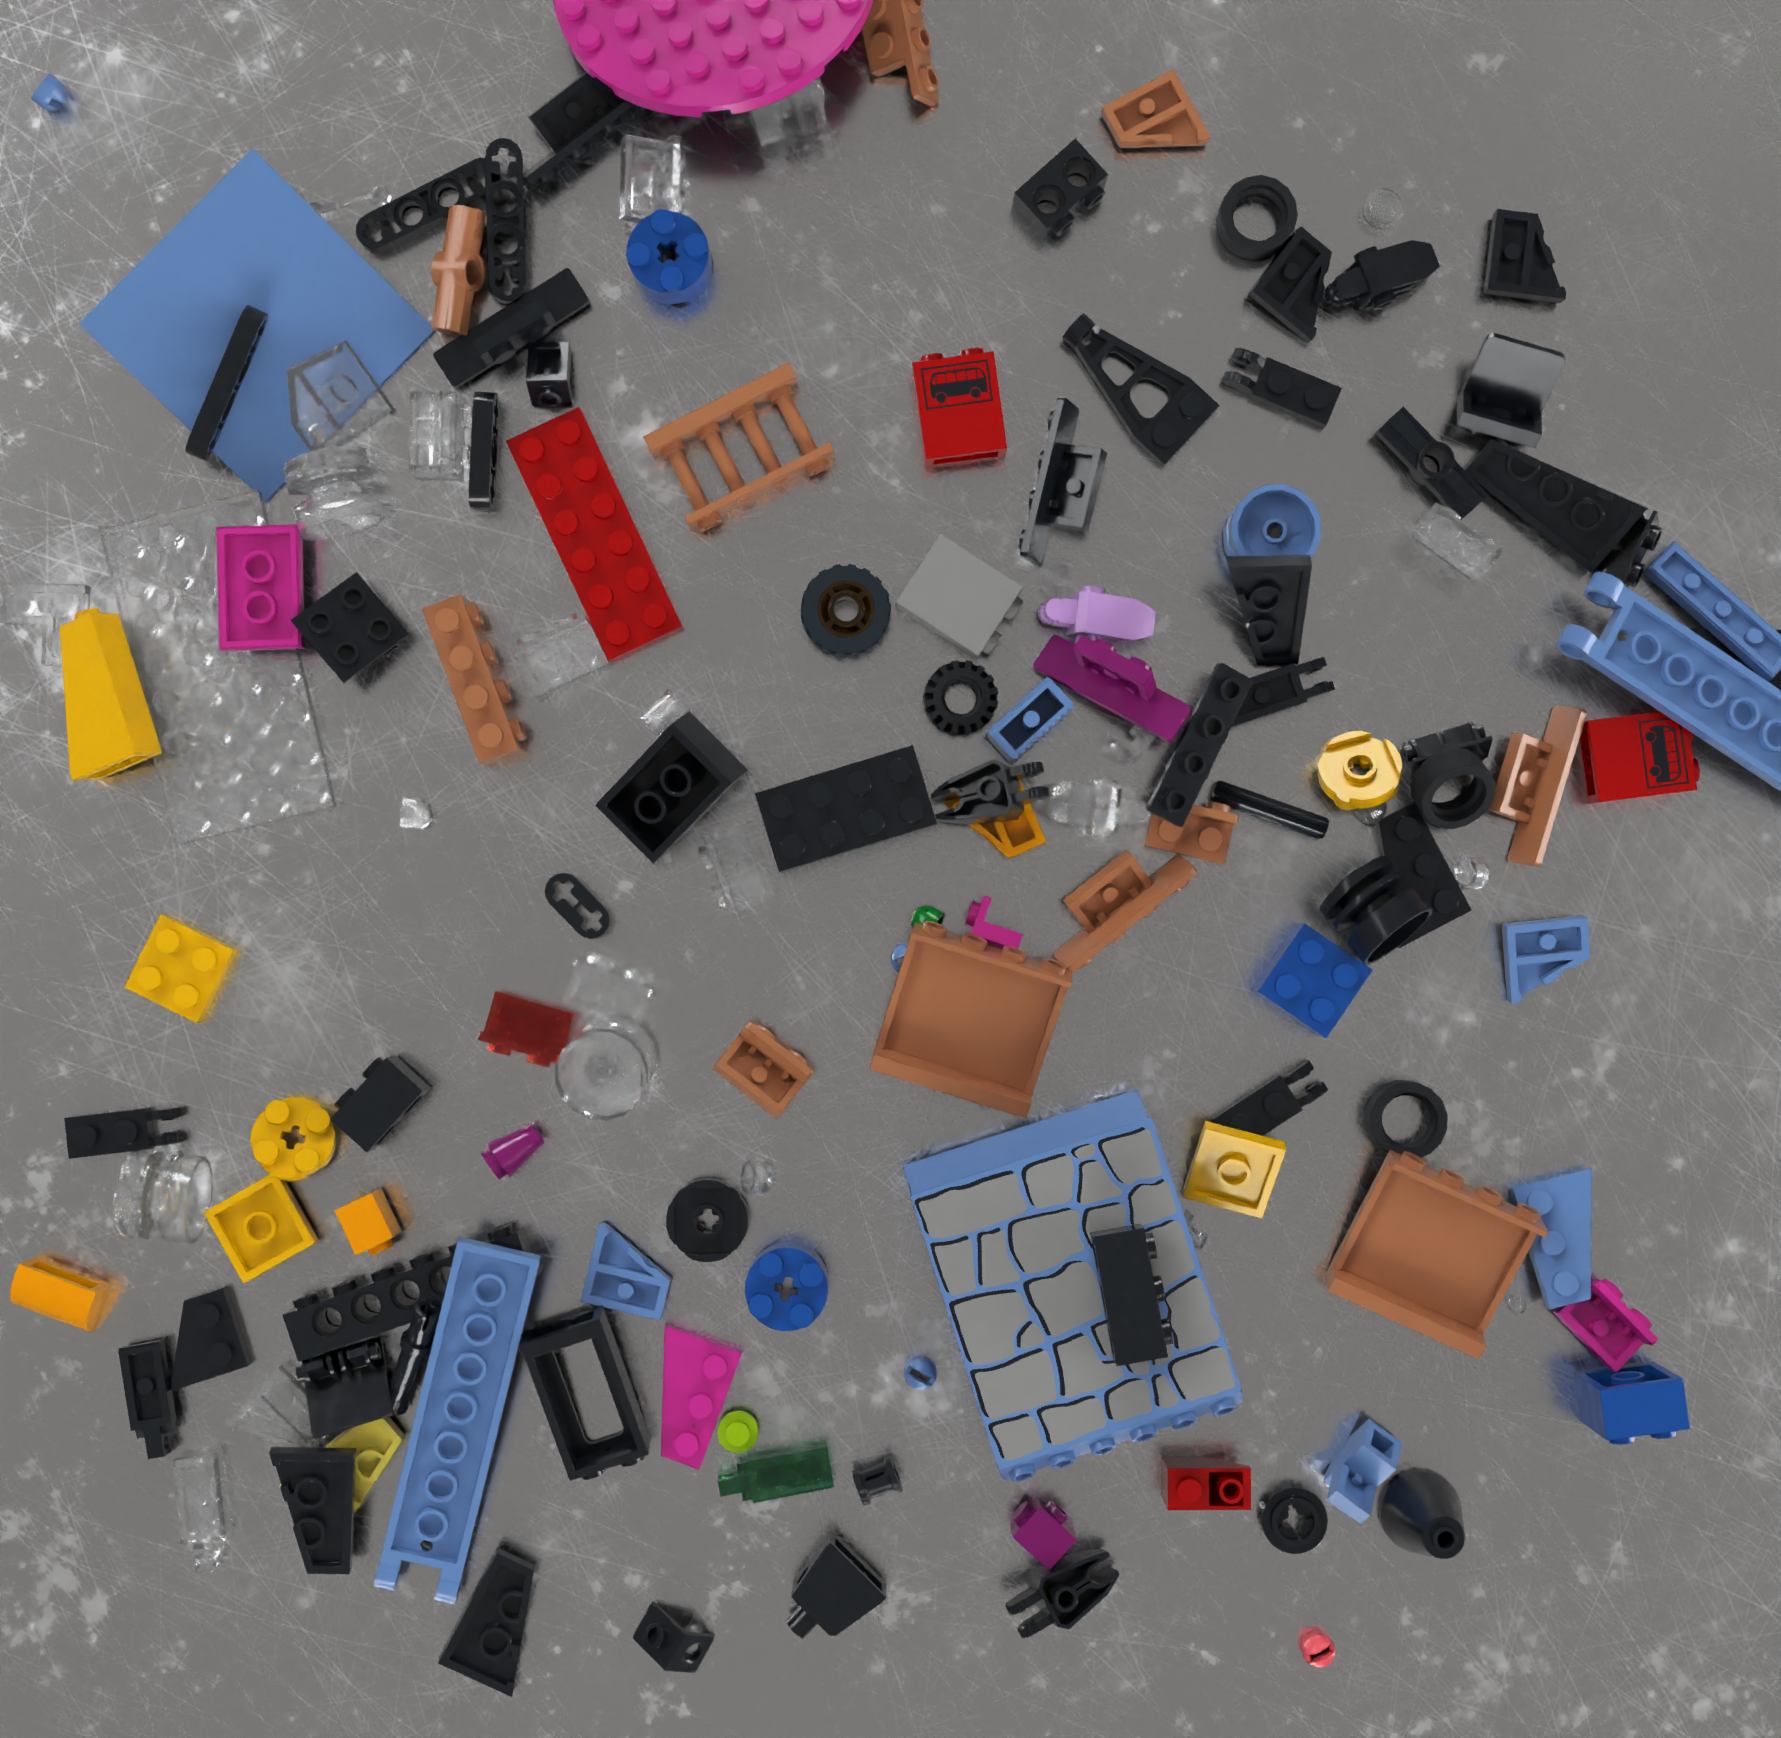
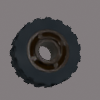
[801,564,891,657]

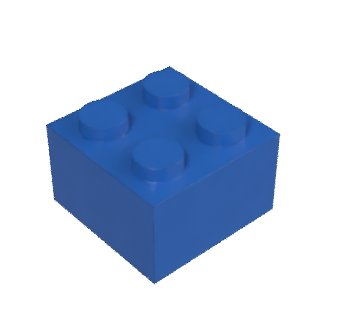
[1250,923,1373,1038]
[1574,1362,1690,1445]

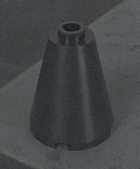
[1379,1470,1465,1559]

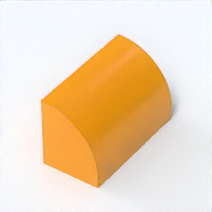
[10,1257,110,1332]

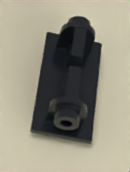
[1596,510,1663,588]
[1402,722,1493,781]

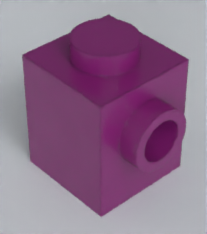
[1010,1496,1077,1571]

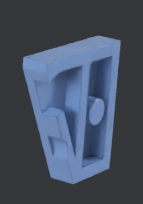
[1502,915,1590,1003]

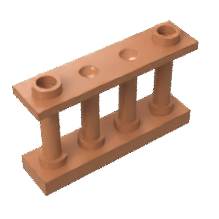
[643,362,835,532]

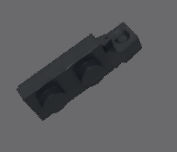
[118,1339,177,1459]

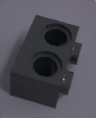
[1012,138,1108,241]

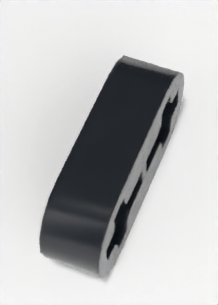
[545,873,612,939]

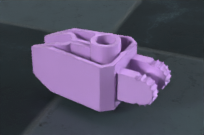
[1037,586,1156,644]

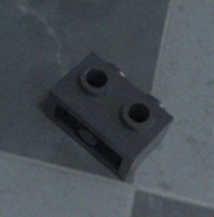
[330,1055,431,1153]

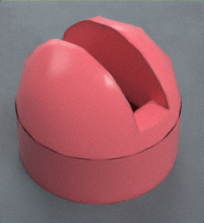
[1300,1631,1335,1668]

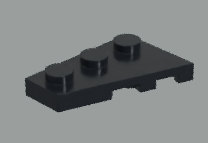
[1226,555,1312,665]
[1375,802,1472,948]
[269,1447,356,1574]
[438,1547,534,1697]

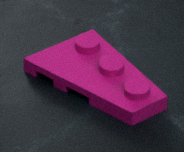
[661,1323,742,1470]

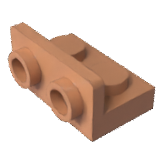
[1144,801,1239,865]

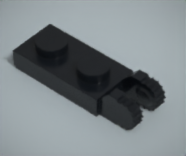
[1222,348,1342,428]
[1232,657,1335,727]
[1210,1060,1328,1136]
[64,1107,184,1159]

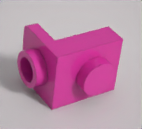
[965,895,1023,949]

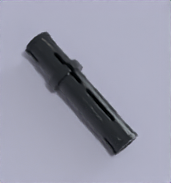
[389,1301,441,1415]

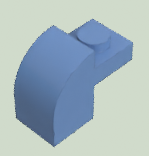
[1323,1419,1402,1524]

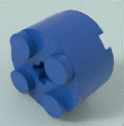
[626,209,712,305]
[745,1241,829,1331]

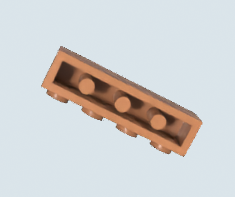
[422,594,526,766]

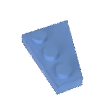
[1509,1168,1592,1310]

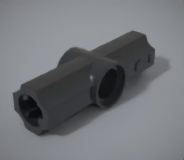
[1376,406,1488,521]

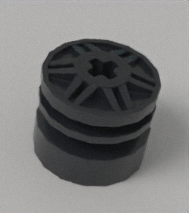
[1319,856,1433,965]

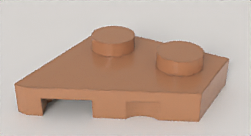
[1101,69,1211,148]

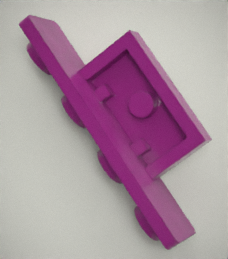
[1033,635,1191,742]

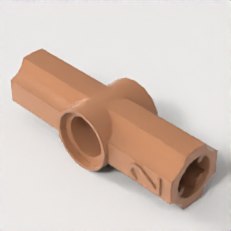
[431,205,486,336]

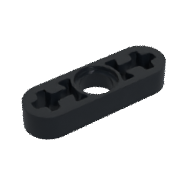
[469,392,500,510]

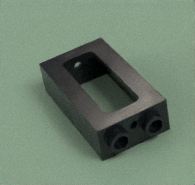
[520,1305,651,1481]

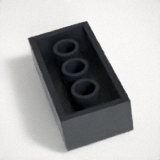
[755,745,937,873]

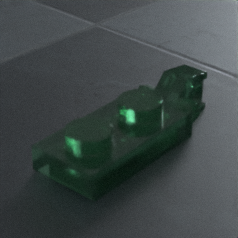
[717,1443,834,1503]

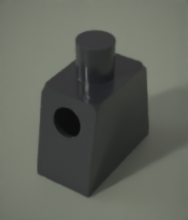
[786,1531,886,1639]

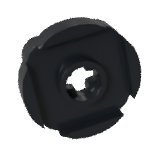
[666,1178,749,1262]

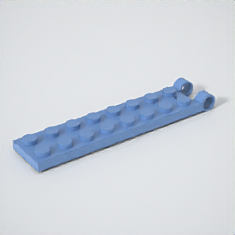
[1556,572,1781,792]
[374,1237,541,1604]

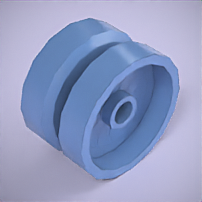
[1223,484,1322,558]

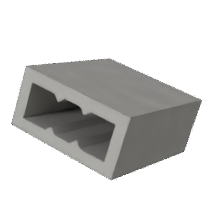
[896,533,1024,660]

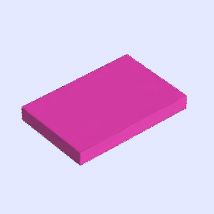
[216,524,305,651]

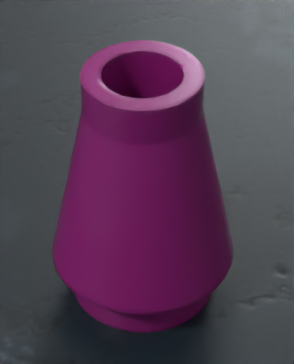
[481,1123,545,1180]

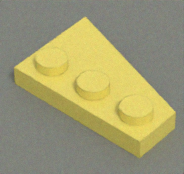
[279,1416,404,1514]

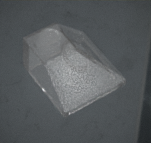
[287,340,394,459]

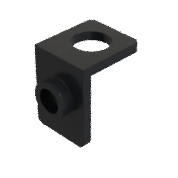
[633,1604,714,1673]

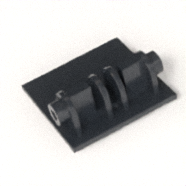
[291,572,409,684]
[296,1337,394,1439]

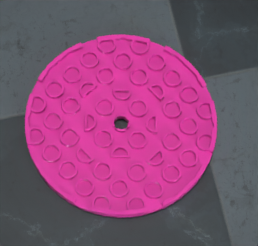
[553,0,874,117]

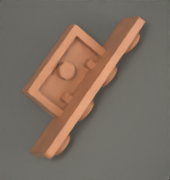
[862,0,939,106]
[1489,706,1587,867]
[1053,850,1198,973]

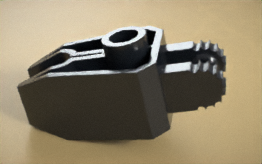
[1324,240,1440,310]
[931,759,1050,825]
[1005,1548,1119,1638]

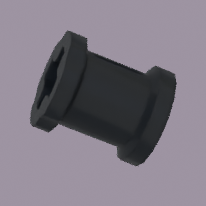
[852,1456,903,1506]

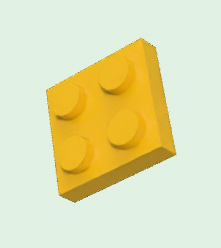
[124,914,238,1023]
[1183,1121,1286,1218]
[203,1175,319,1284]

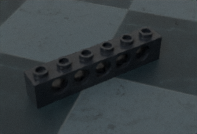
[282,1225,540,1362]

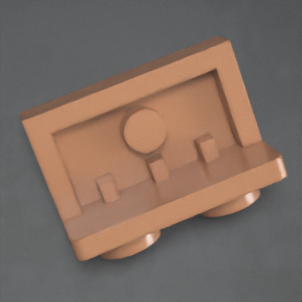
[712,1022,813,1119]

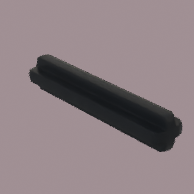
[1211,781,1329,839]

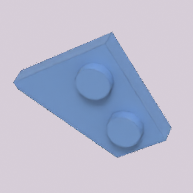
[580,1222,671,1321]

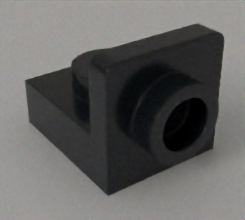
[526,342,573,408]

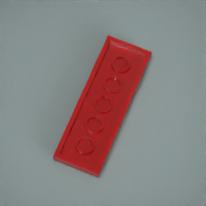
[506,407,683,663]

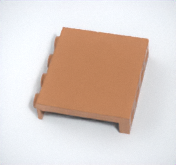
[869,921,1072,1119]
[1324,1150,1548,1359]

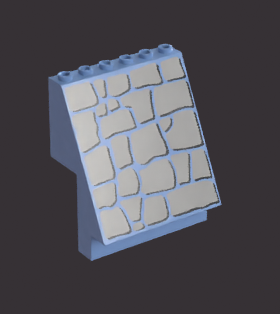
[902,1089,1243,1482]

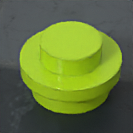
[717,1411,759,1453]

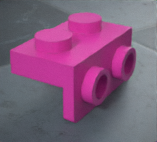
[1553,1278,1659,1373]

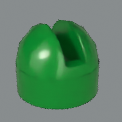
[911,905,945,928]

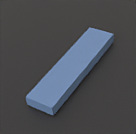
[1643,541,1781,681]

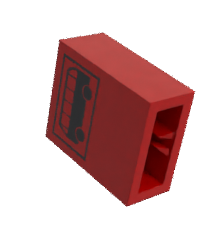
[912,348,1007,468]
[1578,712,1700,804]

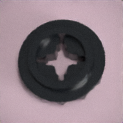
[1261,1486,1328,1554]

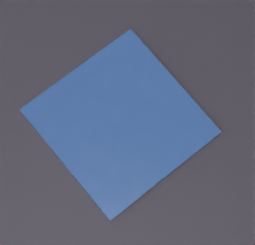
[79,148,435,502]

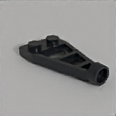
[1062,313,1220,468]

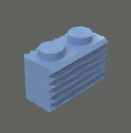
[985,677,1073,763]

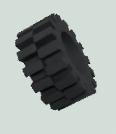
[923,660,998,735]

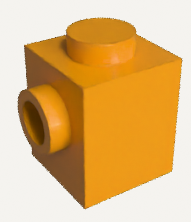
[334,1188,402,1257]

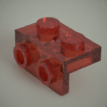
[478,991,576,1067]

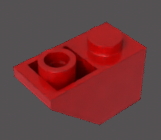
[1162,1456,1251,1510]

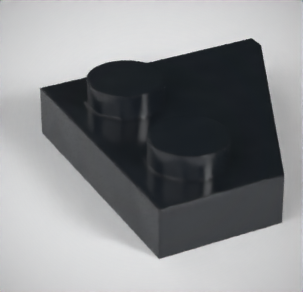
[1483,209,1566,303]
[1248,226,1332,343]
[171,1286,252,1391]

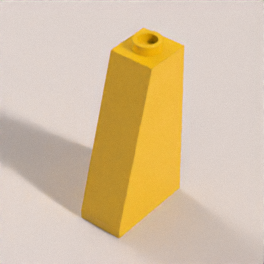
[60,608,162,781]

